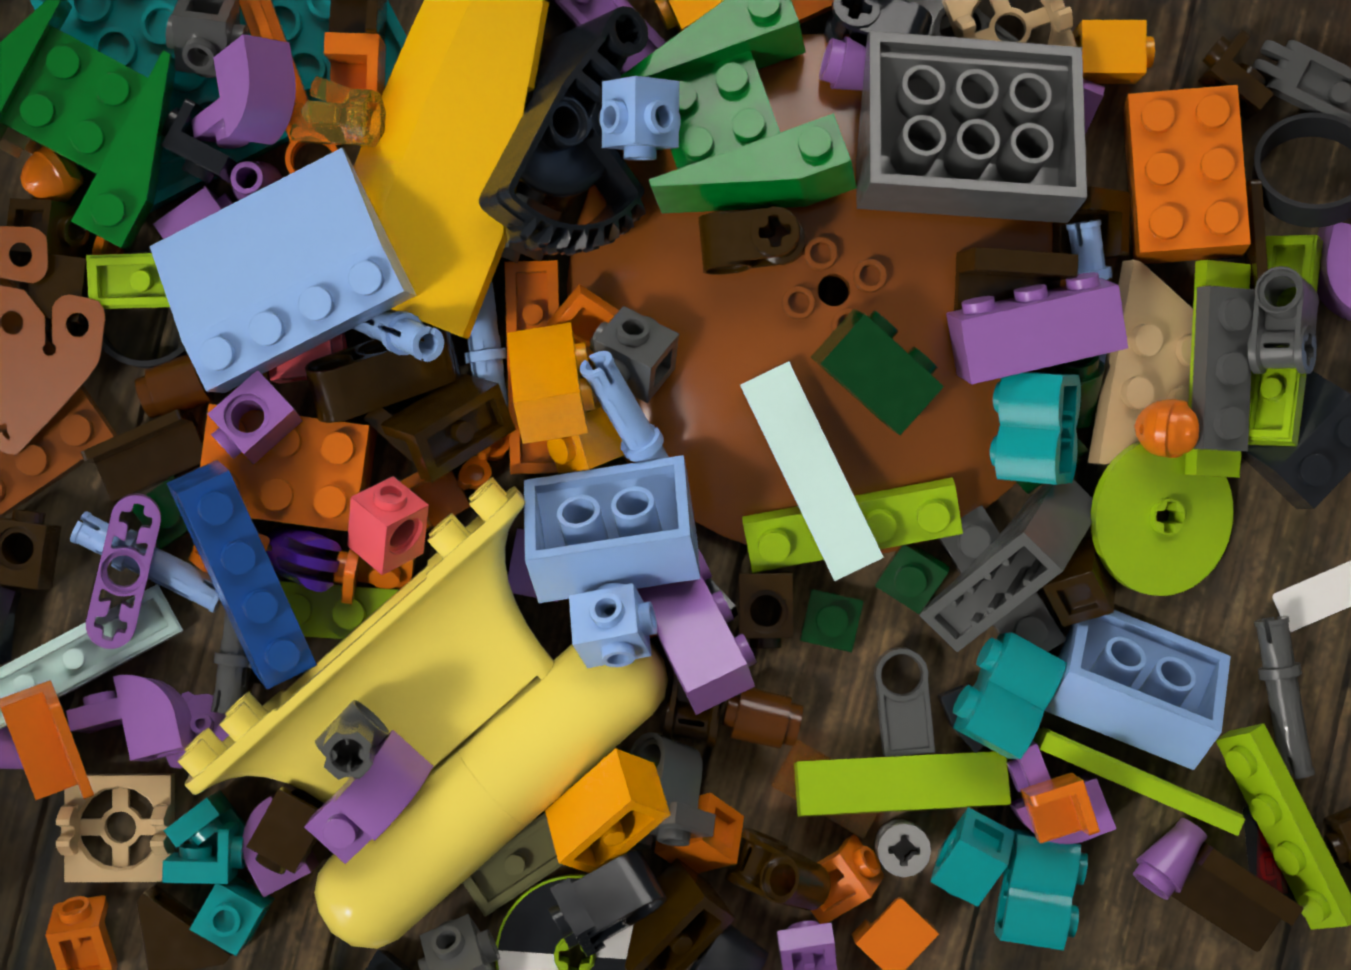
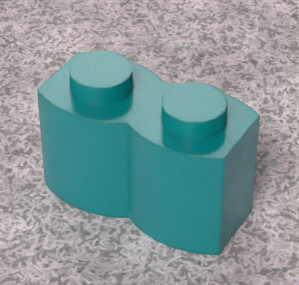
[990,371,1081,485]
[953,632,1067,759]
[994,828,1088,951]

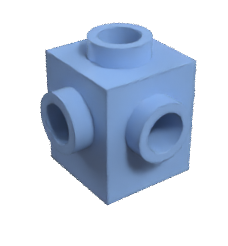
[600,76,681,160]
[569,583,657,669]

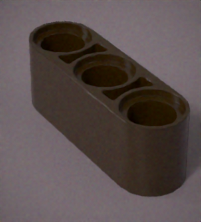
[305,323,462,423]

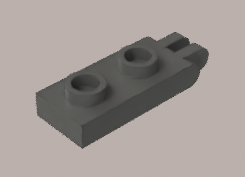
[1252,40,1351,122]

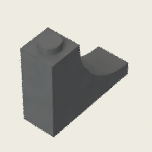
[919,479,1093,652]

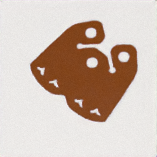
[0,226,106,455]

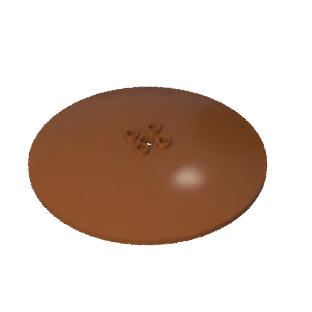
[567,34,1066,554]

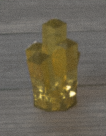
[288,76,386,147]

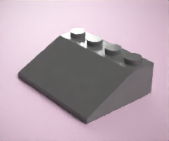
[856,31,1087,223]

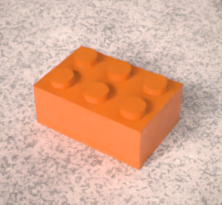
[1122,85,1251,264]
[200,404,378,532]

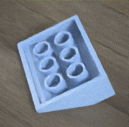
[150,148,417,393]

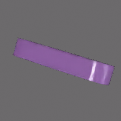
[86,493,161,649]

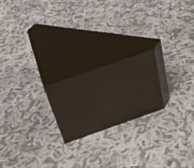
[137,884,234,970]

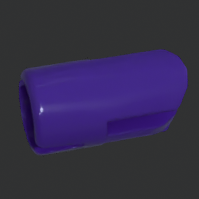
[266,524,341,592]

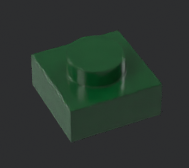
[132,475,189,549]
[875,543,949,614]
[799,589,864,653]

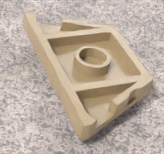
[1088,260,1193,465]

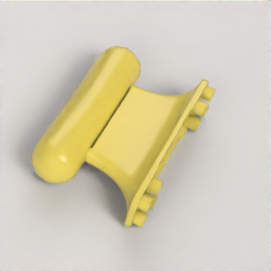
[177,477,668,949]

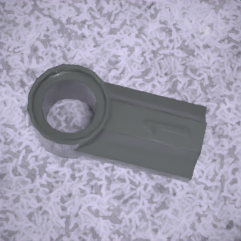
[315,700,390,780]

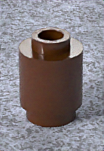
[135,354,214,418]
[722,688,803,749]

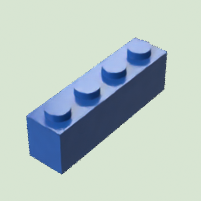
[167,460,317,689]

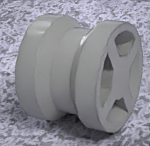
[874,818,931,877]

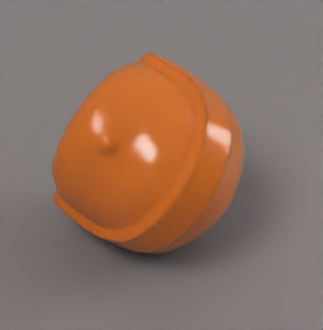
[20,146,85,203]
[1134,399,1199,458]

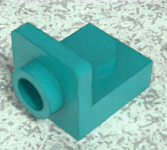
[163,790,246,853]
[162,822,246,884]

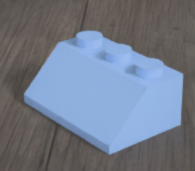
[524,455,701,603]
[1045,610,1231,770]

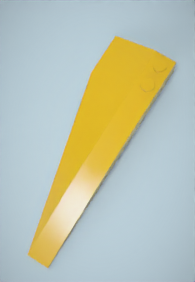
[353,0,549,339]

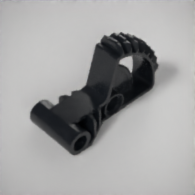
[479,6,648,256]

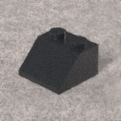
[1241,371,1351,509]

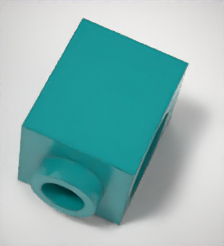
[930,807,1015,907]
[189,876,275,956]

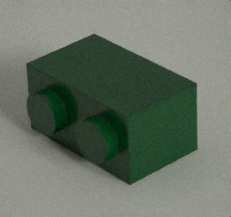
[810,309,944,435]

